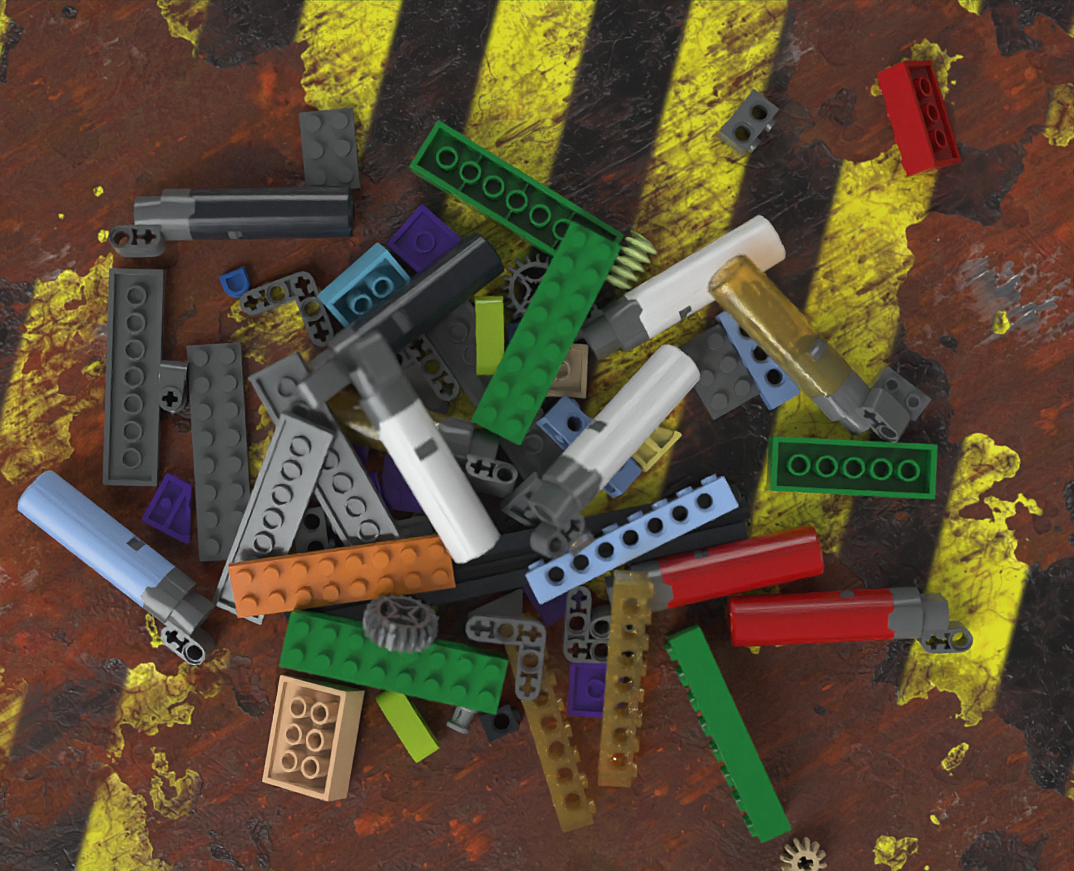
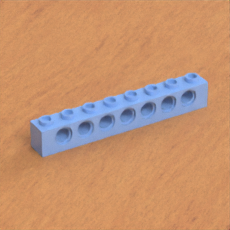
[525,474,739,604]

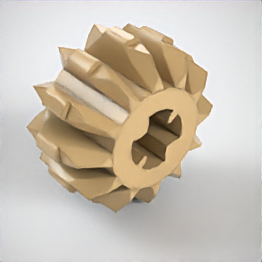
[780,837,827,871]

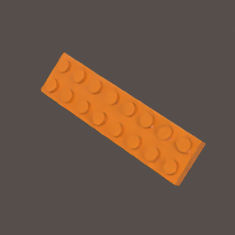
[228,534,456,618]

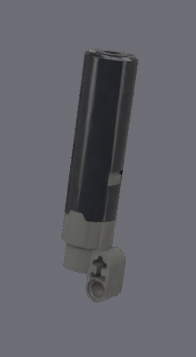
[108,186,355,257]
[294,231,504,409]

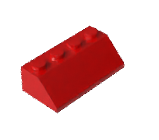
[877,60,962,177]

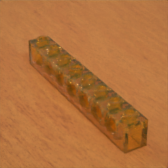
[597,570,653,787]
[499,612,597,833]

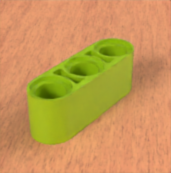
[475,296,504,375]
[375,690,440,763]

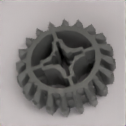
[500,254,552,320]
[363,594,438,654]

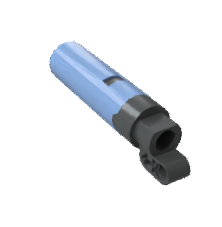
[17,470,215,665]

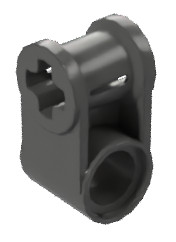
[158,360,190,413]

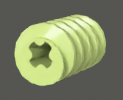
[606,230,657,290]

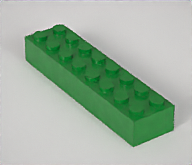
[409,120,624,259]
[471,221,622,445]
[279,608,508,715]
[663,622,792,843]

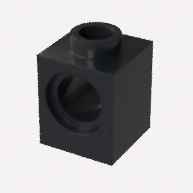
[479,700,522,742]

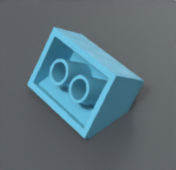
[317,242,410,328]

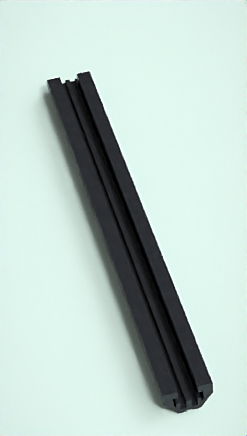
[284,484,752,624]

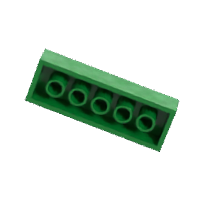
[766,436,938,499]

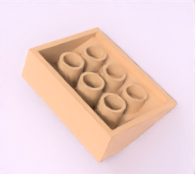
[262,675,365,801]

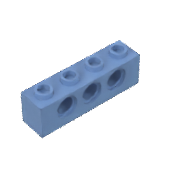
[715,299,801,410]
[536,395,642,498]

